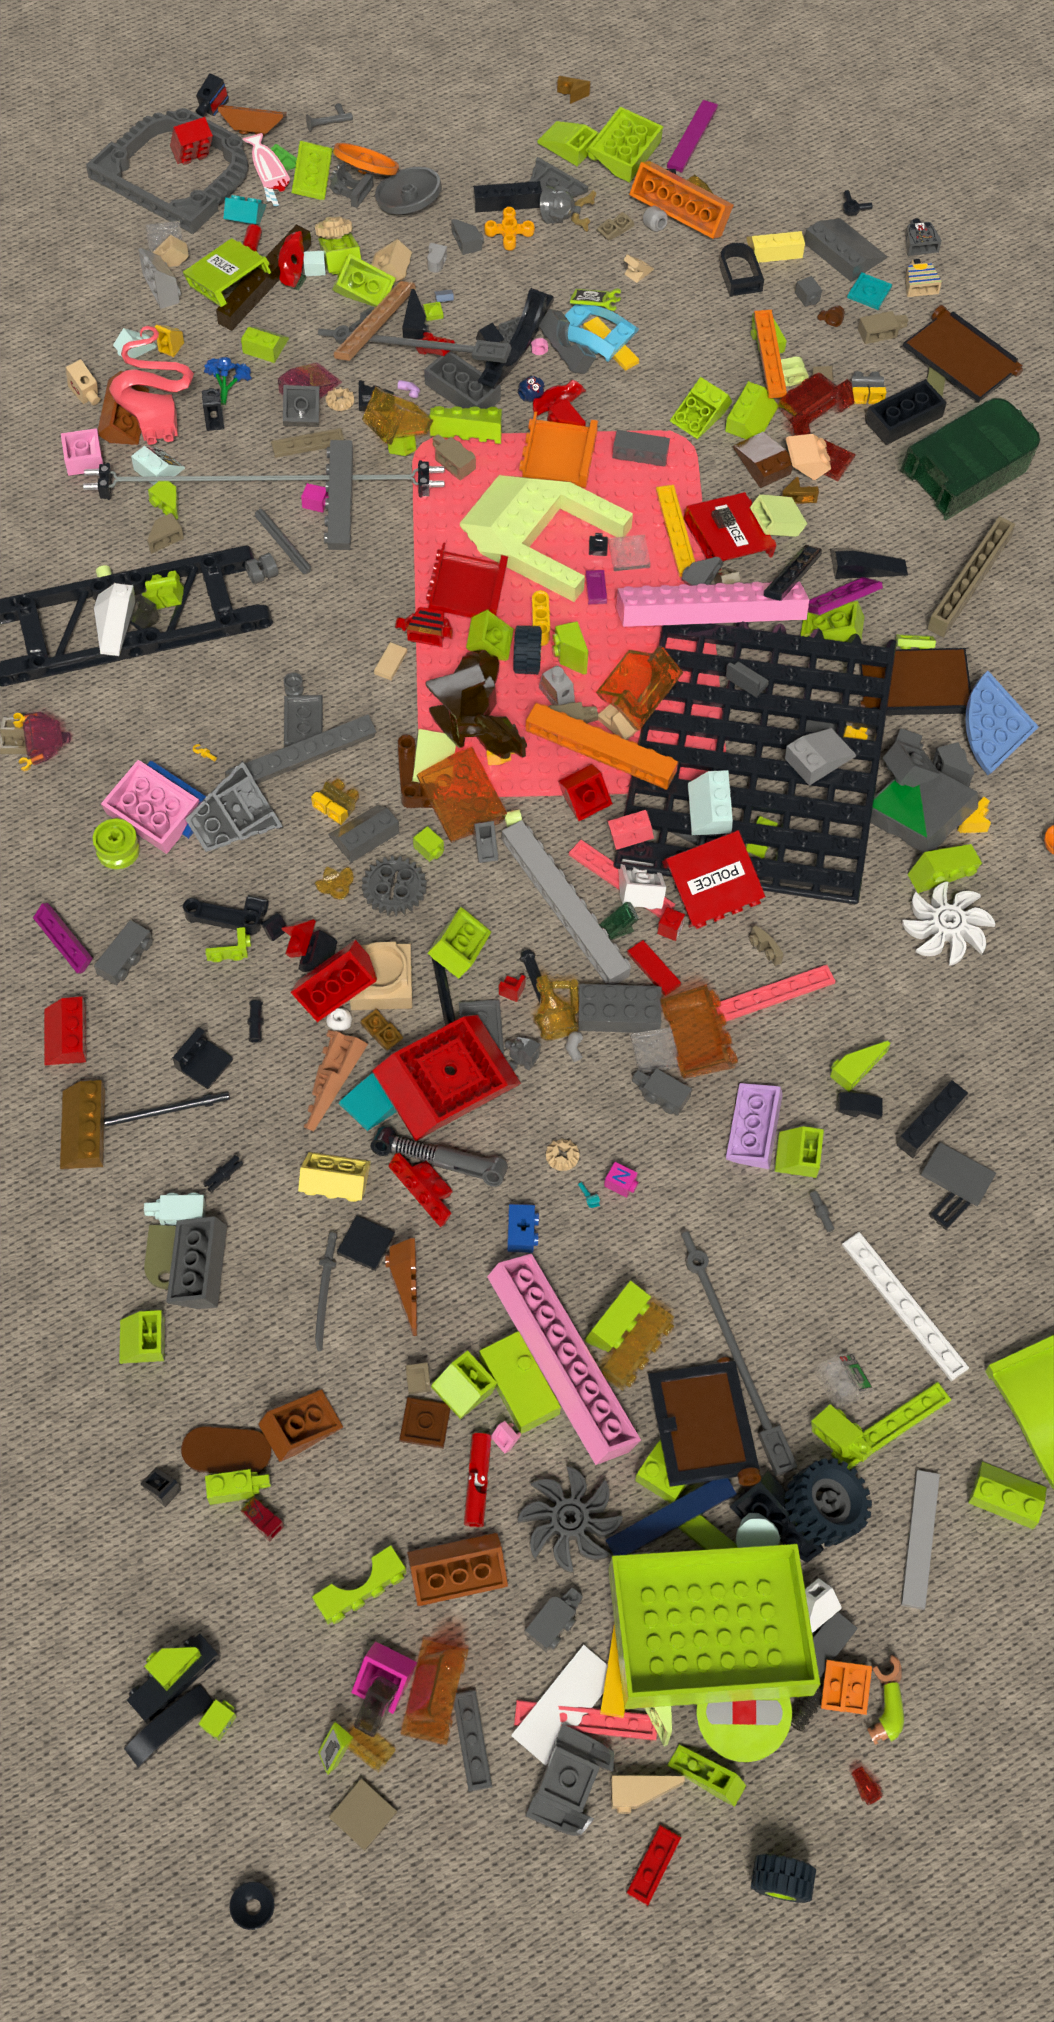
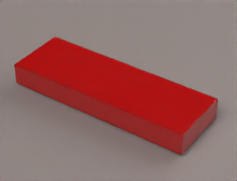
[627,940,681,996]
[626,1825,682,1906]

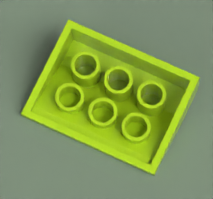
[588,107,663,183]

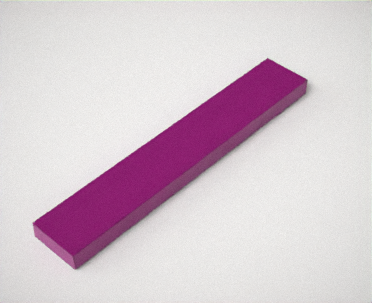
[667,100,718,173]

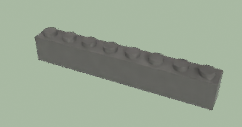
[225,714,376,784]

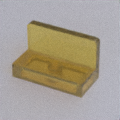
[347,1721,395,1774]

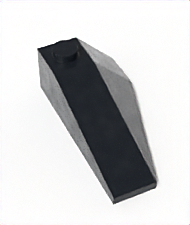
[830,548,908,579]
[729,1471,824,1563]

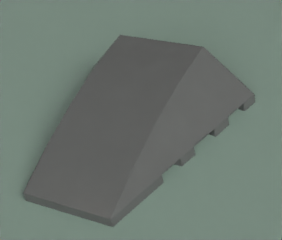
[185,761,283,852]

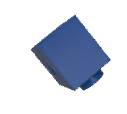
[508,1204,539,1253]

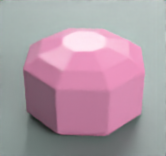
[531,338,548,355]

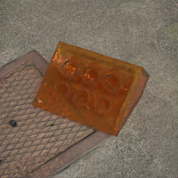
[416,747,507,843]

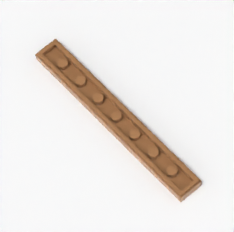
[334,281,416,361]

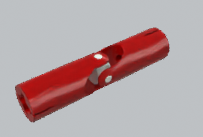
[464,1433,492,1528]

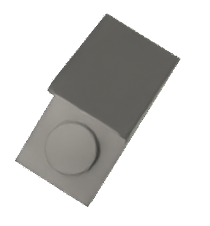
[473,821,498,863]

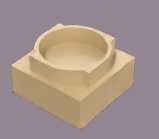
[350,942,412,1010]

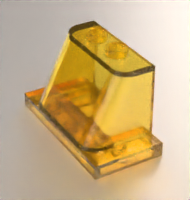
[362,386,433,445]

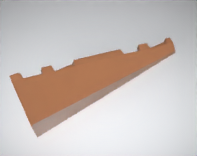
[304,1030,368,1132]

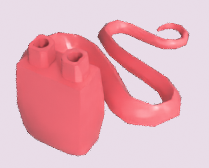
[109,326,194,445]

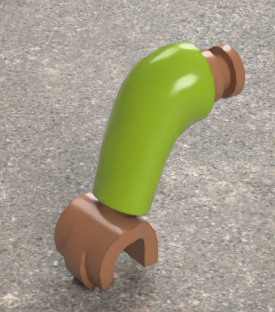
[867,1655,904,1745]

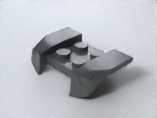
[525,1724,614,1836]

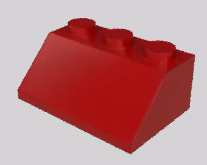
[44,997,87,1066]

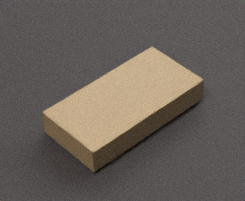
[374,642,407,681]

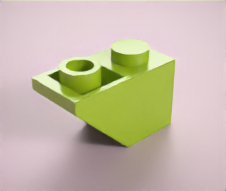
[148,481,178,520]

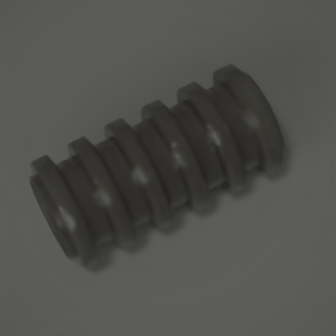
[791,1689,822,1732]

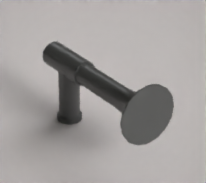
[306,103,353,132]

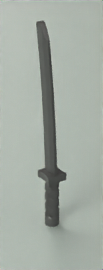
[315,1232,337,1351]

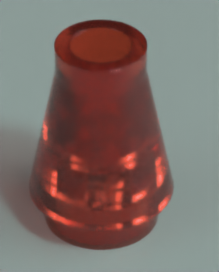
[851,1766,884,1806]

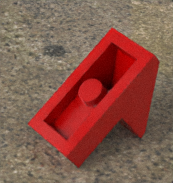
[281,919,316,958]

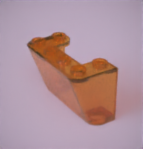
[660,984,738,1079]

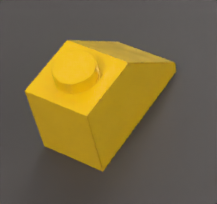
[155,325,184,357]

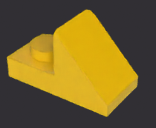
[957,797,991,833]

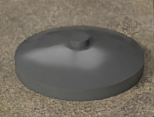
[375,167,442,214]

